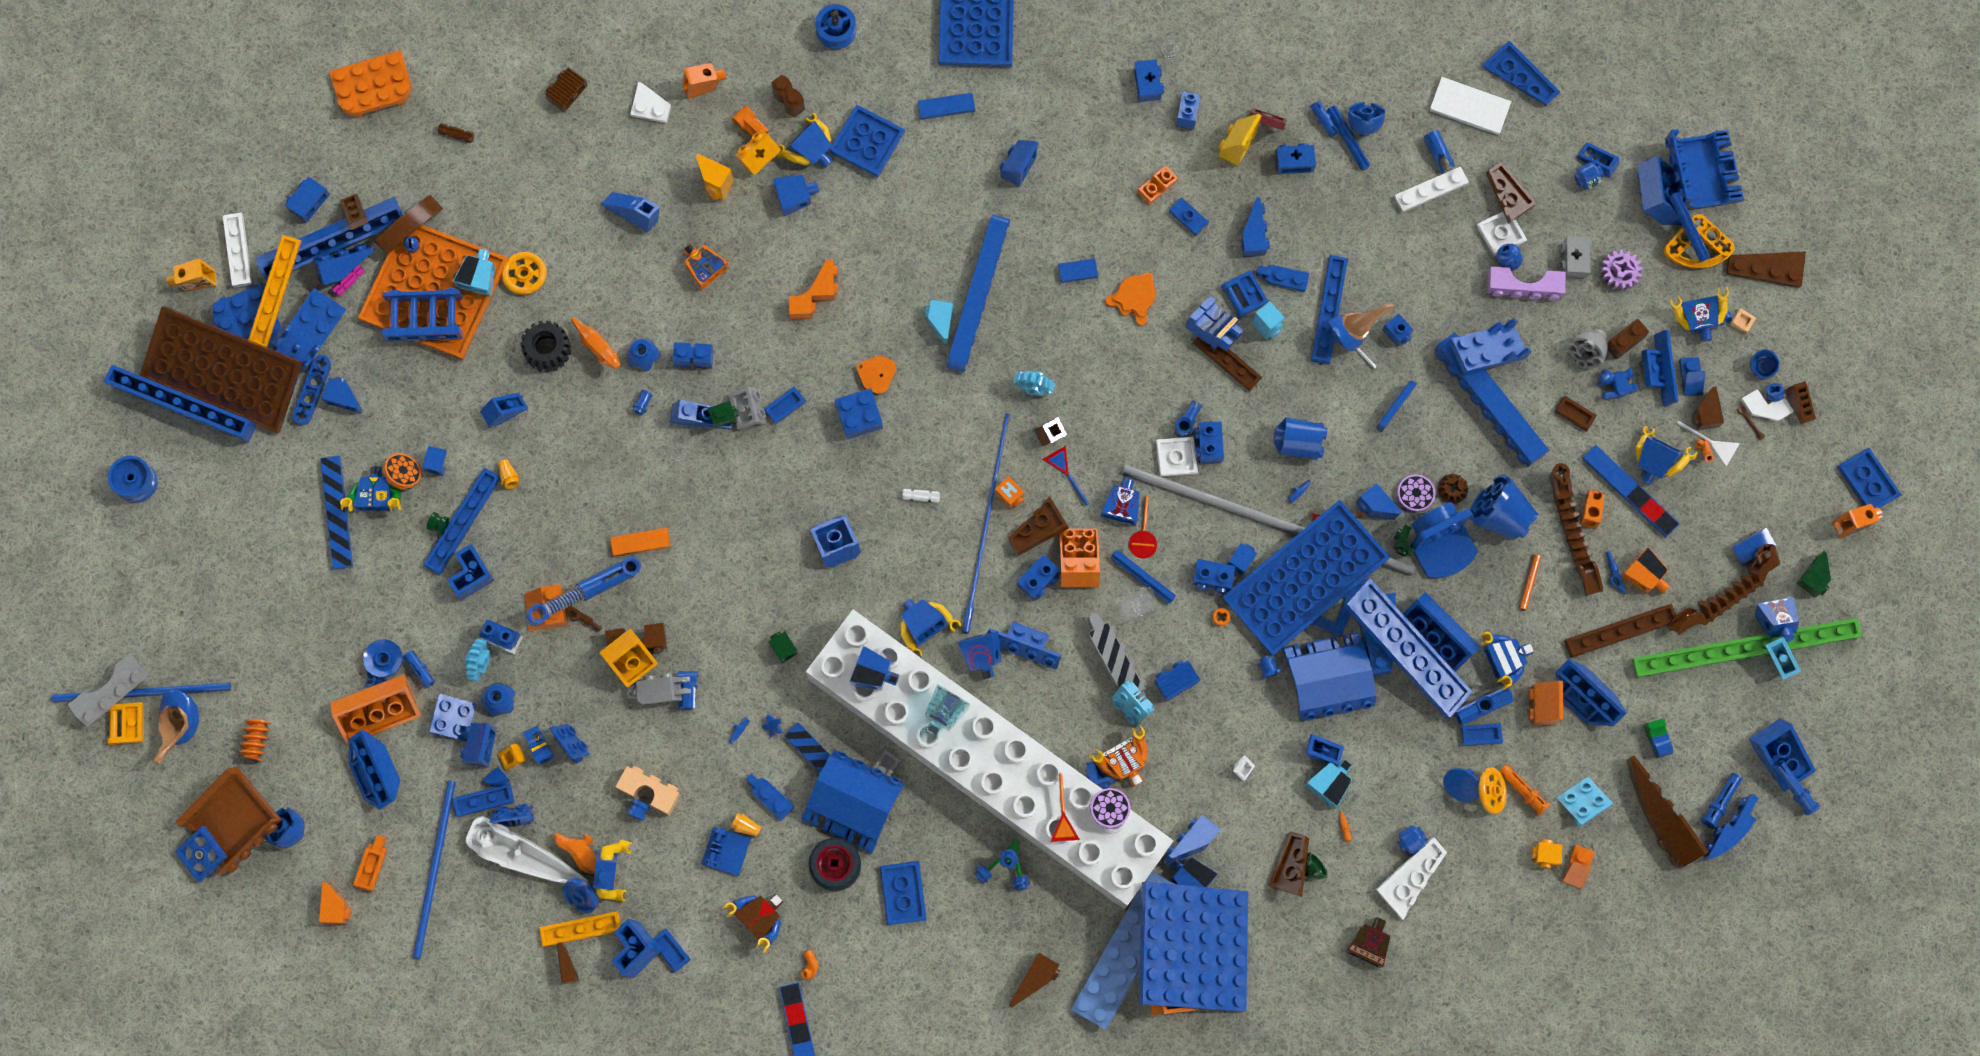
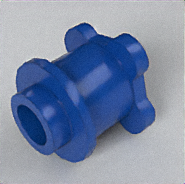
[1257,655,1281,680]

